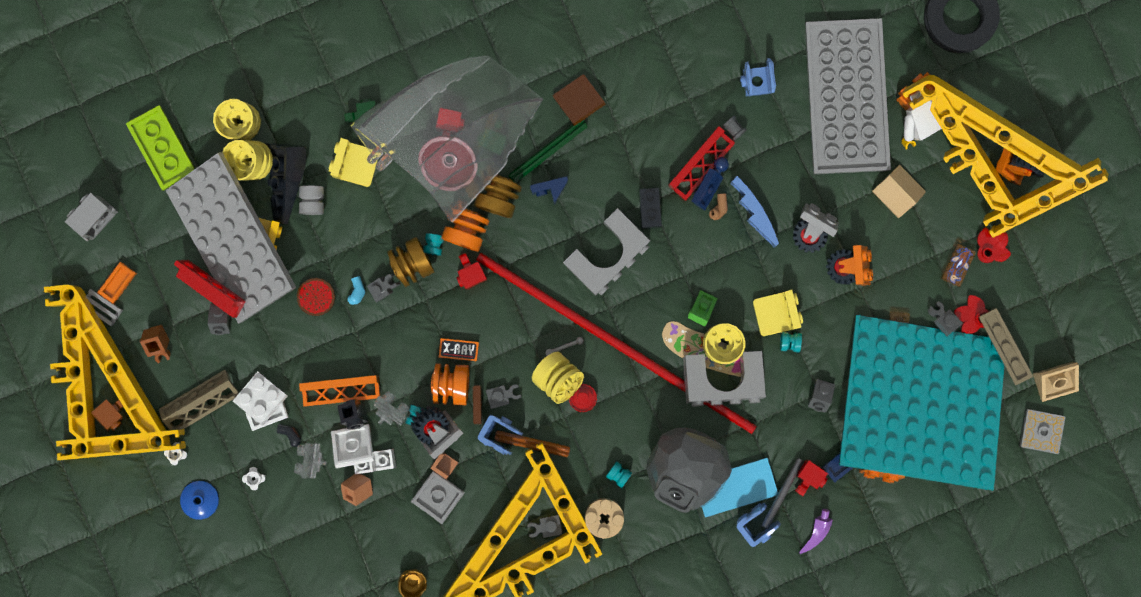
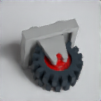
[793,203,839,253]
[411,406,463,459]

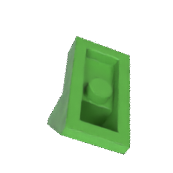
[688,290,718,326]

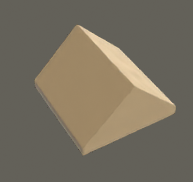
[872,165,926,218]
[1033,362,1079,402]

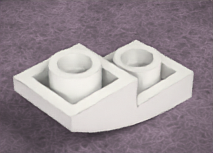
[354,449,396,474]

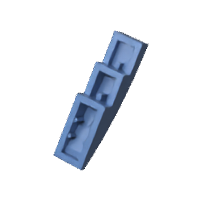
[730,176,779,247]

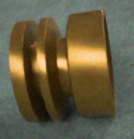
[474,174,522,218]
[387,237,435,287]

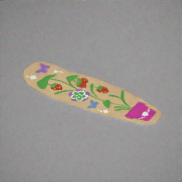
[662,321,741,377]

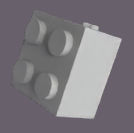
[65,193,118,241]

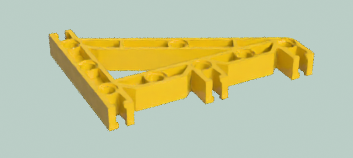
[903,75,1109,237]
[44,285,186,460]
[443,442,602,597]

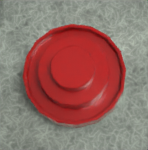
[569,384,597,412]

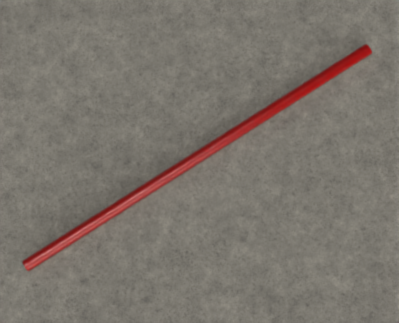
[476,253,757,434]

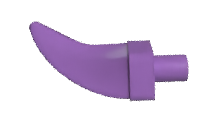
[799,509,833,554]

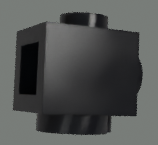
[337,399,368,430]

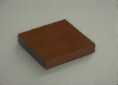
[552,74,606,126]

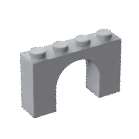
[563,208,650,296]
[683,351,766,407]

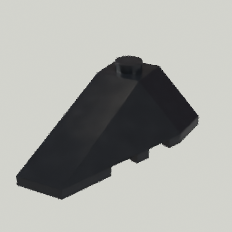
[265,143,307,224]

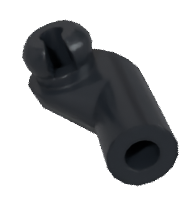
[277,424,302,447]

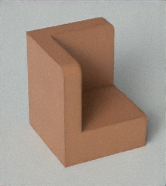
[430,452,459,479]
[341,474,373,506]

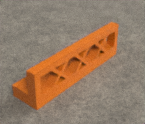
[299,375,380,406]

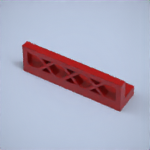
[668,126,735,201]
[174,260,246,318]

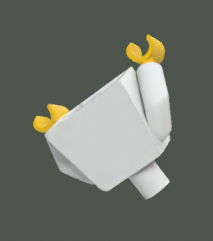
[901,91,955,149]

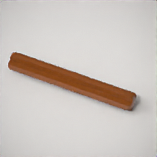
[495,431,570,457]

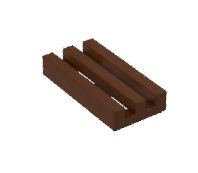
[473,386,482,424]

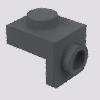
[207,304,230,335]
[808,379,835,412]

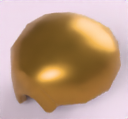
[398,569,427,597]

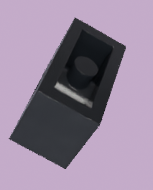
[639,188,662,230]

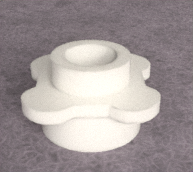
[164,442,187,465]
[242,467,266,490]

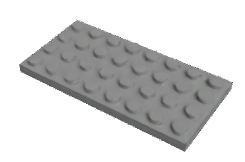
[805,18,891,174]
[166,152,297,324]

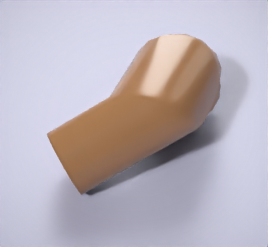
[709,194,728,220]

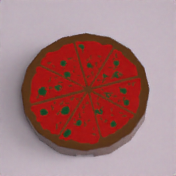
[297,278,336,316]

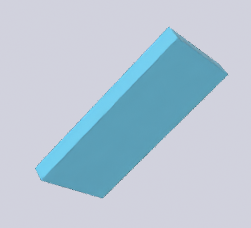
[702,458,778,517]

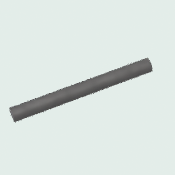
[761,458,804,529]

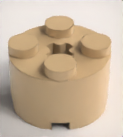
[585,498,624,539]

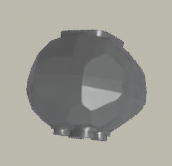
[646,428,732,513]

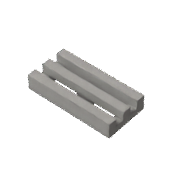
[86,289,123,326]

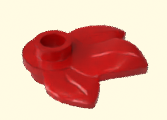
[977,227,1011,263]
[954,295,989,334]

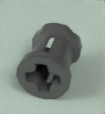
[722,115,747,141]

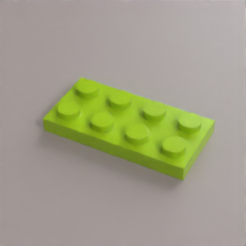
[126,105,195,191]

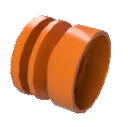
[441,207,489,252]
[431,364,469,405]

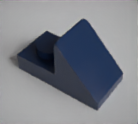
[530,176,568,205]

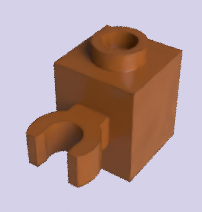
[140,325,171,363]
[91,399,124,432]

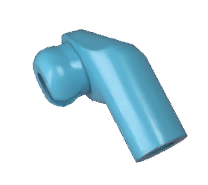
[348,276,365,305]

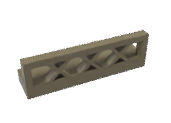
[979,308,1033,385]
[159,370,239,435]

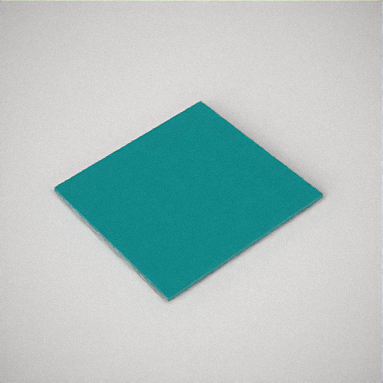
[839,315,1004,491]

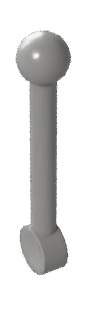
[545,337,583,356]

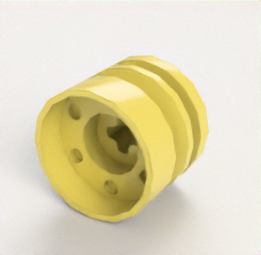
[213,99,261,141]
[223,140,273,180]
[703,324,745,364]
[532,352,584,404]

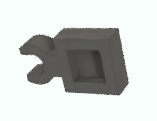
[367,273,401,303]
[928,301,963,336]
[486,385,522,409]
[527,514,562,538]

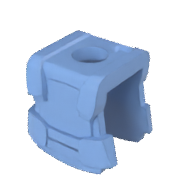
[740,58,776,96]
[478,415,523,455]
[737,503,781,547]

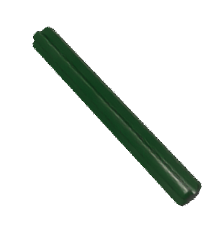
[508,120,588,183]

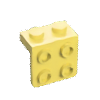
[329,138,380,187]
[753,290,803,336]

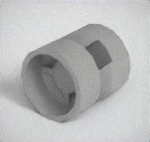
[299,186,324,215]

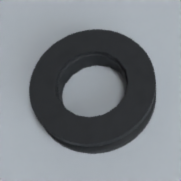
[924,0,1000,53]

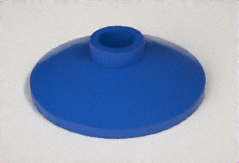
[180,481,219,520]

